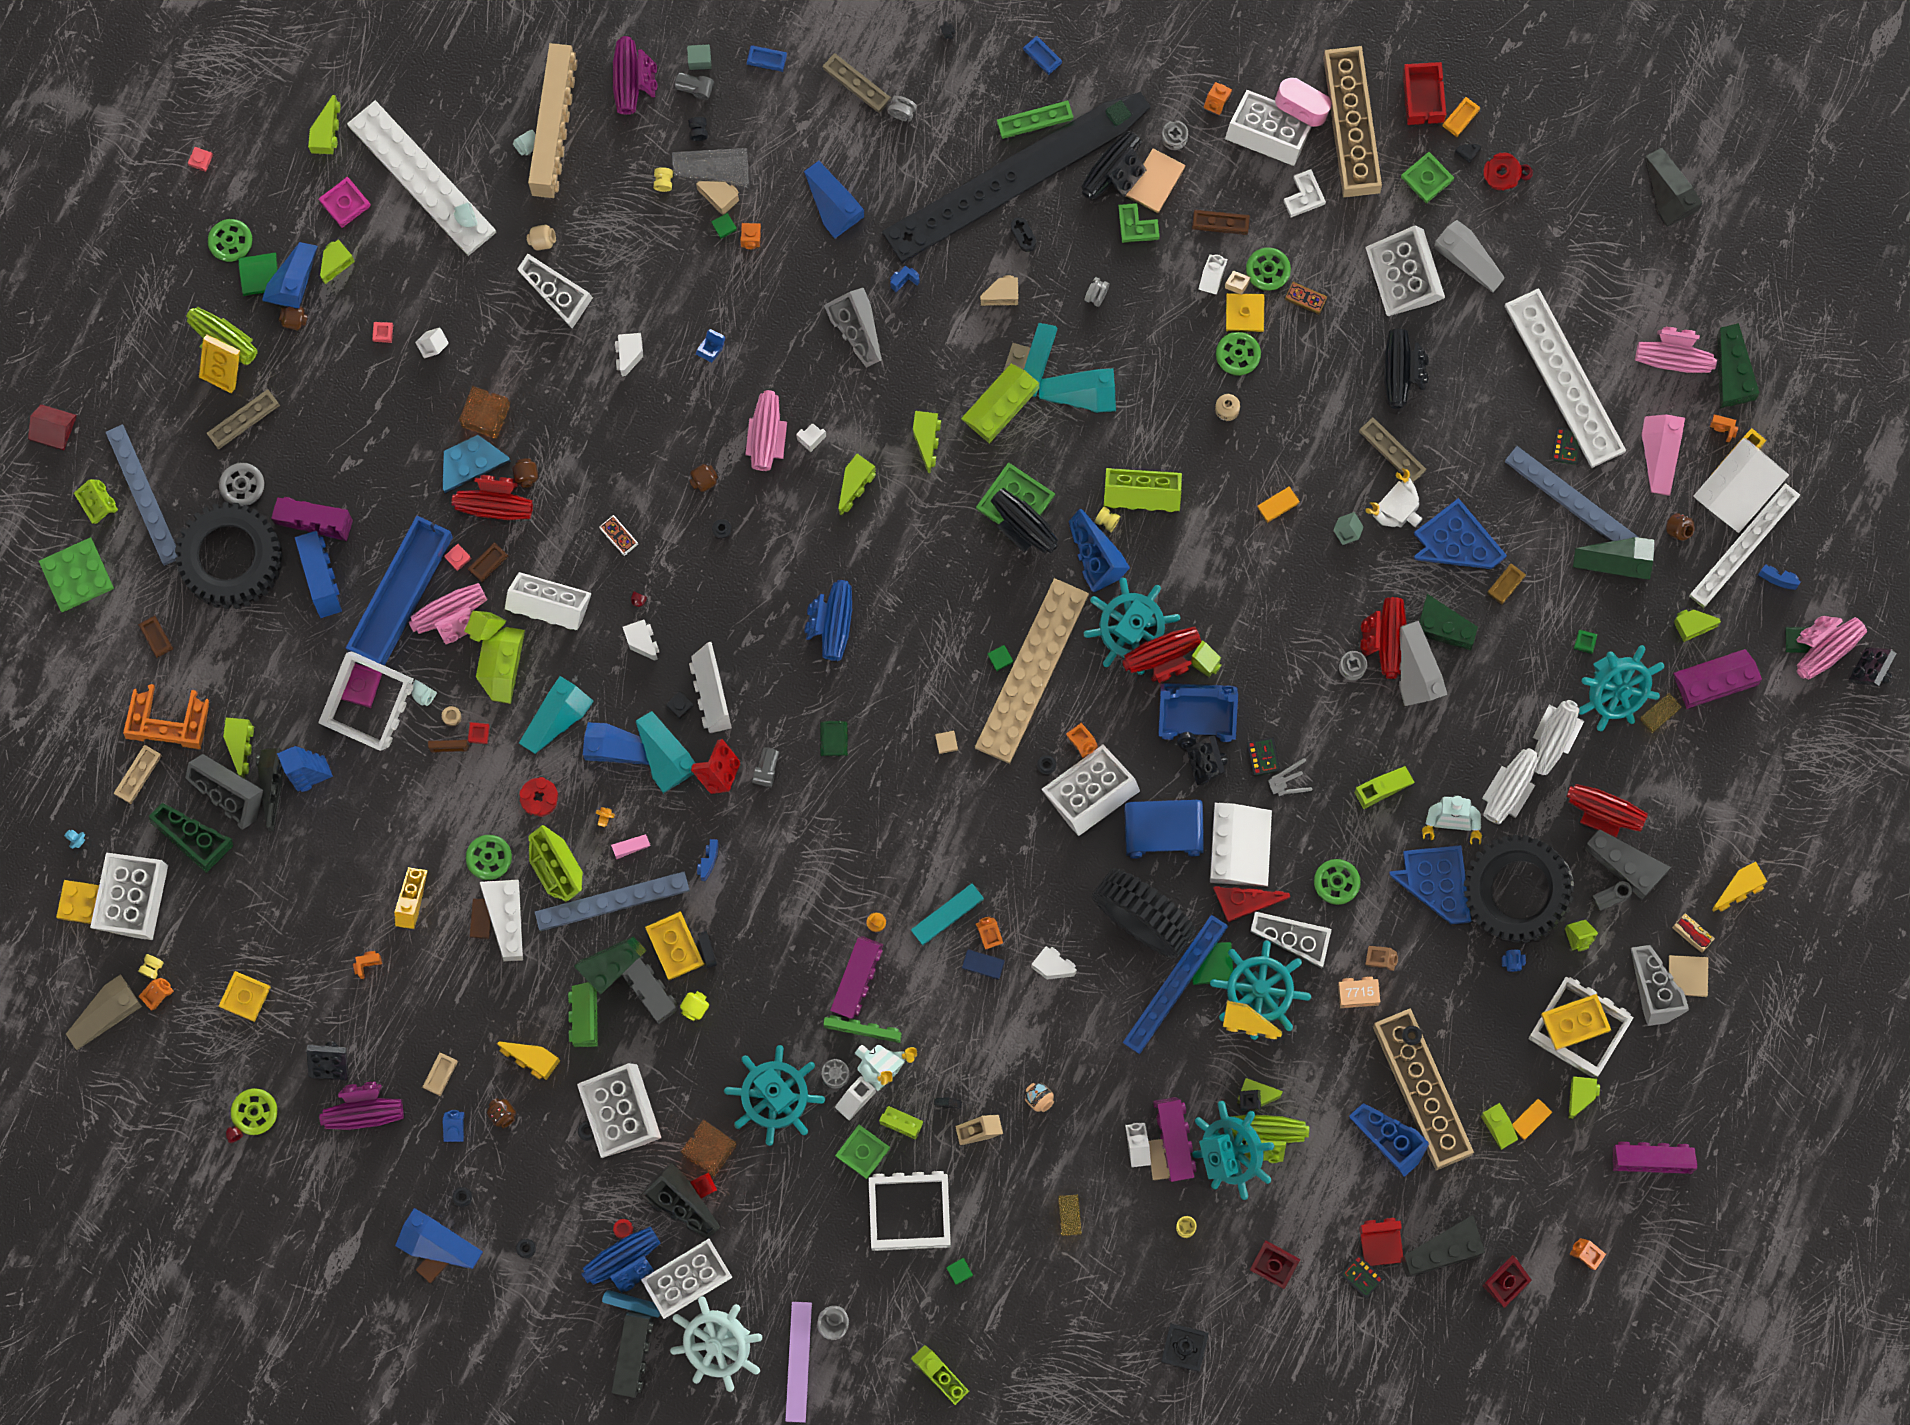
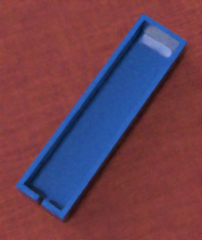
[346,516,453,666]

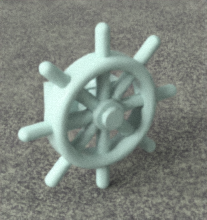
[670,1296,762,1392]

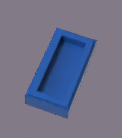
[1023,36,1062,75]
[747,45,787,72]

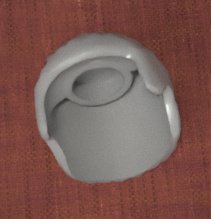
[817,1306,849,1340]

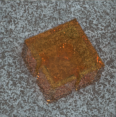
[459,386,510,439]
[681,1120,737,1177]

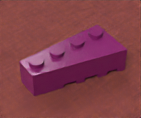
[271,497,353,542]
[830,936,884,1019]
[1153,1097,1196,1182]

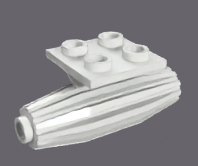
[1533,700,1584,775]
[1482,748,1539,824]

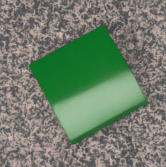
[239,253,278,296]
[1192,942,1233,985]

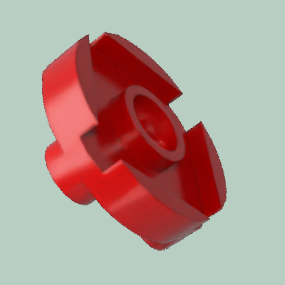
[1484,153,1522,190]
[519,777,558,817]

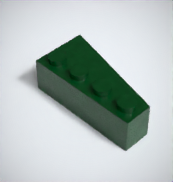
[1717,323,1760,409]
[149,803,233,873]

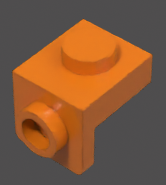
[1204,82,1232,115]
[353,951,382,979]

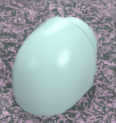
[513,130,536,155]
[453,202,477,227]
[411,679,437,706]

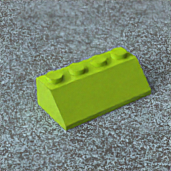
[961,363,1040,444]
[1104,468,1182,512]

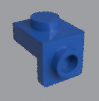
[890,266,920,292]
[696,329,725,363]
[443,1110,464,1142]

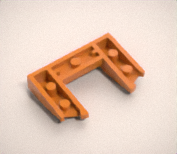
[123,684,209,749]

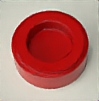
[613,1219,633,1239]

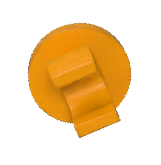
[596,807,615,827]
[867,913,886,932]

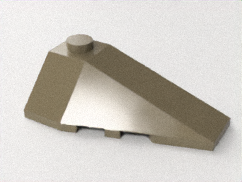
[66,974,142,1050]

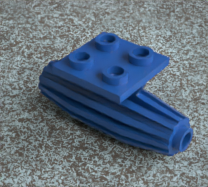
[804,580,852,661]
[581,1226,661,1293]

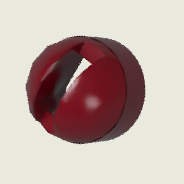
[1520,164,1533,181]
[631,591,647,607]
[226,1126,243,1143]

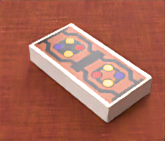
[599,515,638,556]

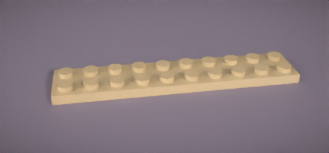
[975,578,1089,764]

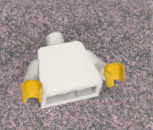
[1366,468,1422,527]

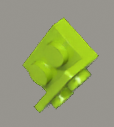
[74,480,118,524]
[879,1106,923,1140]

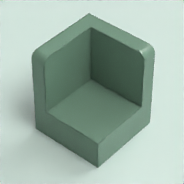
[687,44,711,70]
[1333,512,1363,545]

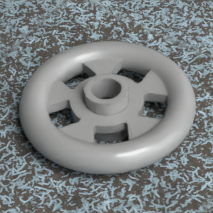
[219,463,264,507]

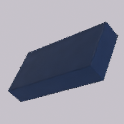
[962,950,1005,980]

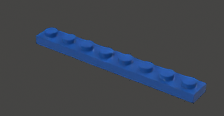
[1123,915,1228,1055]

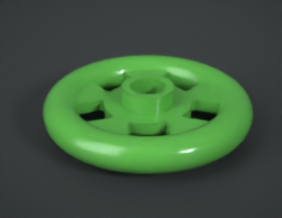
[208,219,252,262]
[1246,247,1291,290]
[1216,332,1261,375]
[466,835,512,880]
[1314,859,1360,905]

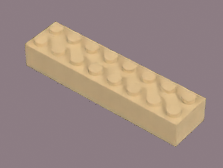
[528,43,577,198]
[1323,46,1382,197]
[1373,1008,1474,1170]

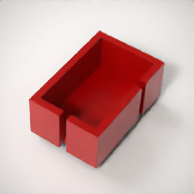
[1403,62,1446,125]

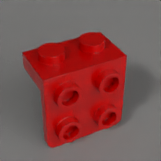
[691,739,740,794]
[1359,1218,1403,1266]

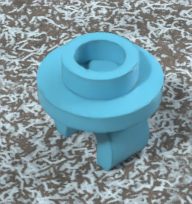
[64,830,85,849]

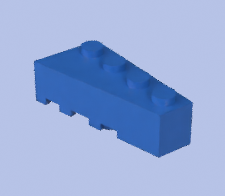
[295,531,342,618]
[277,746,333,792]

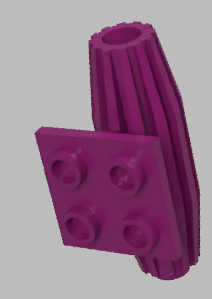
[613,36,657,115]
[319,1081,404,1130]

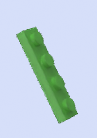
[997,100,1073,139]
[823,1015,902,1043]

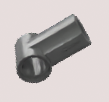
[675,73,714,100]
[752,747,779,788]
[1592,881,1632,911]

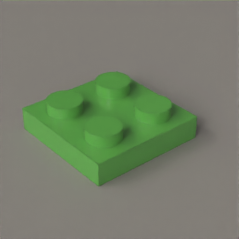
[1401,152,1454,204]
[835,1125,890,1179]

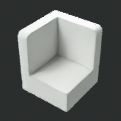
[415,327,448,358]
[796,424,826,452]

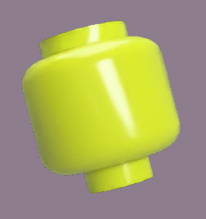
[680,991,709,1021]

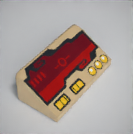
[1672,913,1715,953]

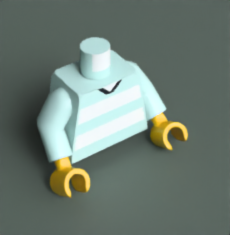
[1422,796,1482,845]
[855,1045,917,1091]

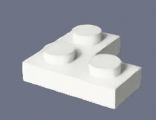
[1284,169,1326,217]

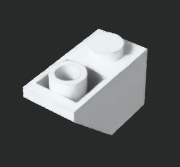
[1199,255,1228,294]
[615,333,643,376]
[623,620,659,660]
[1031,946,1077,979]
[835,1076,876,1121]
[1125,1123,1151,1167]

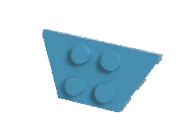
[443,435,511,493]

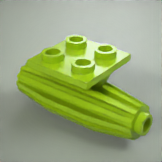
[186,307,258,365]
[1230,1115,1309,1163]

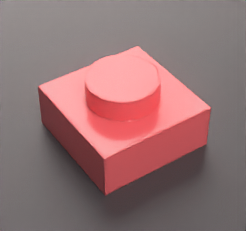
[188,147,213,172]
[444,544,471,571]

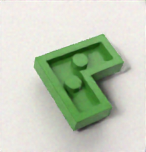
[1118,203,1159,243]

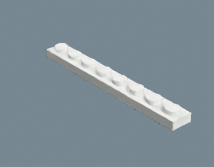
[1689,483,1800,608]

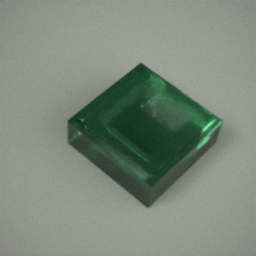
[1105,100,1132,126]

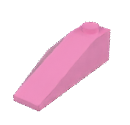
[1641,414,1685,496]

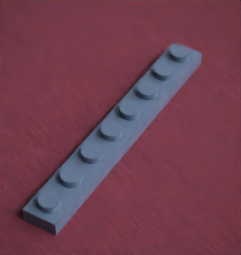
[106,424,178,566]
[1505,446,1638,542]
[535,871,690,931]

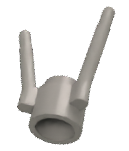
[1268,758,1312,796]

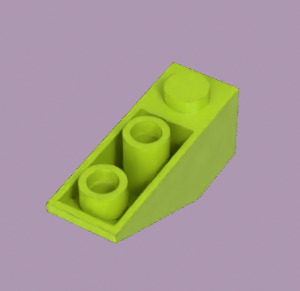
[308,95,341,154]
[913,411,941,473]
[838,454,876,515]
[223,718,254,779]
[1355,766,1415,809]
[1565,919,1598,952]
[911,1345,969,1405]

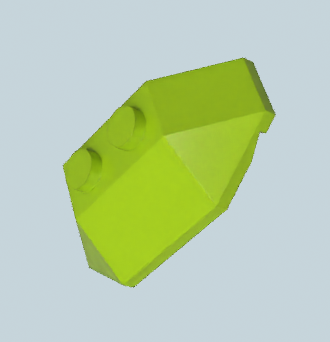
[476,627,525,704]
[529,825,583,901]

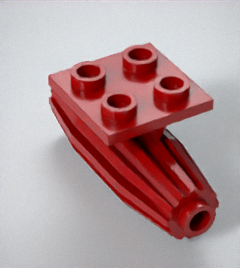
[452,475,533,520]
[1360,597,1407,679]
[1122,627,1201,683]
[1566,784,1648,838]

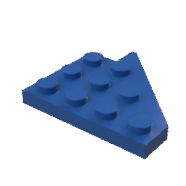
[1413,498,1507,569]
[1389,845,1471,924]

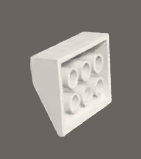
[1225,90,1312,166]
[1366,226,1445,316]
[1693,438,1789,533]
[689,642,732,733]
[1042,745,1140,836]
[1210,803,1272,887]
[90,853,168,940]
[577,1063,661,1158]
[641,1239,732,1319]

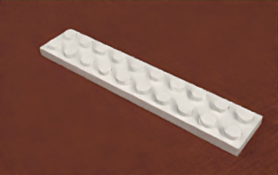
[347,100,497,256]
[1505,288,1626,468]

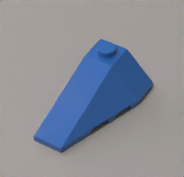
[804,161,864,239]
[262,242,318,309]
[583,722,649,764]
[1349,1103,1429,1177]

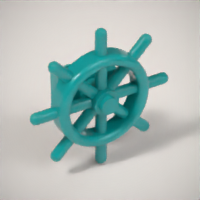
[1084,577,1180,675]
[1579,645,1664,731]
[1210,940,1311,1040]
[724,1045,825,1146]
[1192,1101,1274,1200]

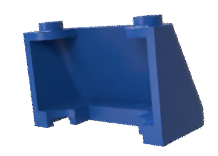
[1159,683,1238,742]
[1124,800,1204,858]

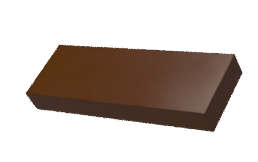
[1192,210,1250,235]

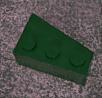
[1419,594,1478,650]
[574,937,647,994]

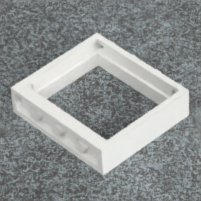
[319,651,414,751]
[1528,977,1634,1079]
[869,1171,951,1251]

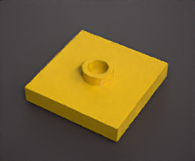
[1226,293,1264,332]
[219,971,271,1022]

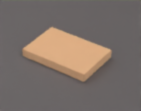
[1126,148,1185,213]

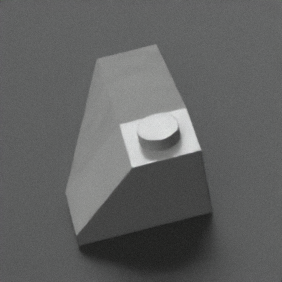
[1434,220,1505,293]
[824,288,881,368]
[1399,621,1448,706]
[1631,945,1689,1026]

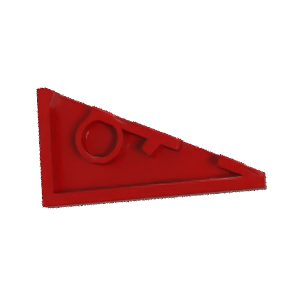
[1213,886,1291,923]

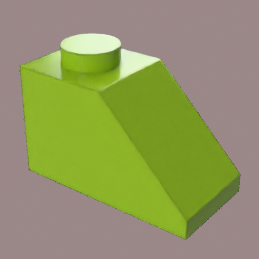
[320,239,355,284]
[1674,609,1721,642]
[464,611,506,642]
[1191,640,1221,678]
[1569,1077,1600,1119]
[1237,1078,1283,1107]
[1481,1103,1518,1150]

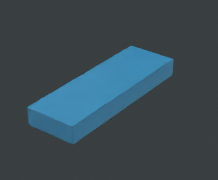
[602,1290,661,1318]

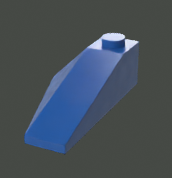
[1069,509,1130,592]
[395,1208,483,1269]

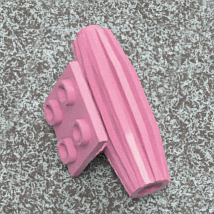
[1635,327,1717,373]
[745,390,787,471]
[409,583,487,644]
[1796,616,1867,680]

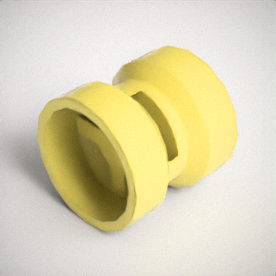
[653,168,673,192]
[1094,506,1121,532]
[138,954,164,980]
[1176,1216,1197,1238]

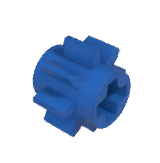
[1502,950,1526,972]

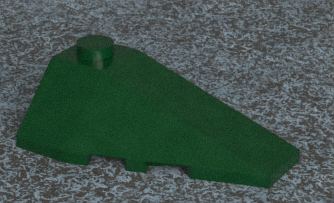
[1572,537,1654,579]

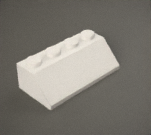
[505,572,591,630]

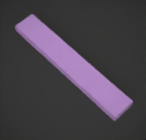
[786,1302,812,1423]

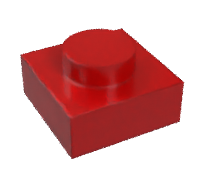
[468,722,490,744]
[691,1173,717,1198]

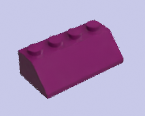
[1673,649,1762,709]
[1613,1142,1697,1174]

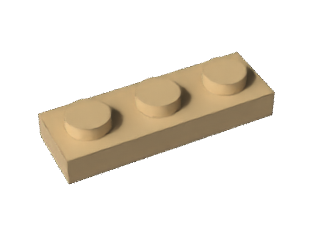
[114,745,162,804]

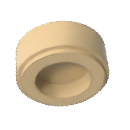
[442,706,462,726]

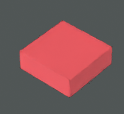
[372,322,393,343]

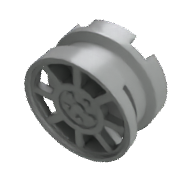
[887,96,917,121]
[1162,121,1188,150]
[1085,277,1110,307]
[1339,651,1367,680]
[822,1059,850,1089]

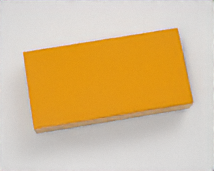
[1443,97,1480,137]
[1257,487,1300,523]
[1512,1099,1552,1140]

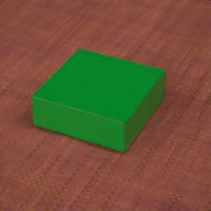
[711,213,737,239]
[1574,630,1598,654]
[987,645,1013,672]
[946,1258,973,1285]

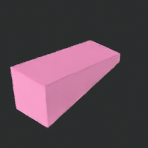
[611,834,650,859]

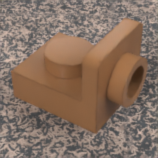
[1365,946,1398,971]

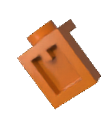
[741,223,761,249]
[1710,415,1738,442]
[1066,723,1098,758]
[976,917,1003,949]
[138,978,174,1010]
[1570,1238,1606,1270]

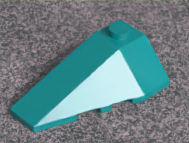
[1039,368,1116,413]
[519,676,594,754]
[636,711,695,794]

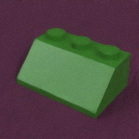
[568,982,598,1047]

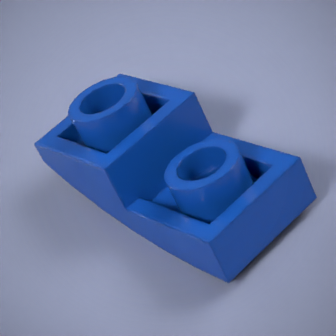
[1758,564,1801,590]
[697,839,719,881]

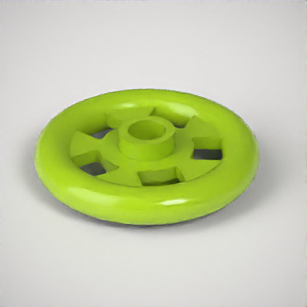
[231,1089,277,1135]

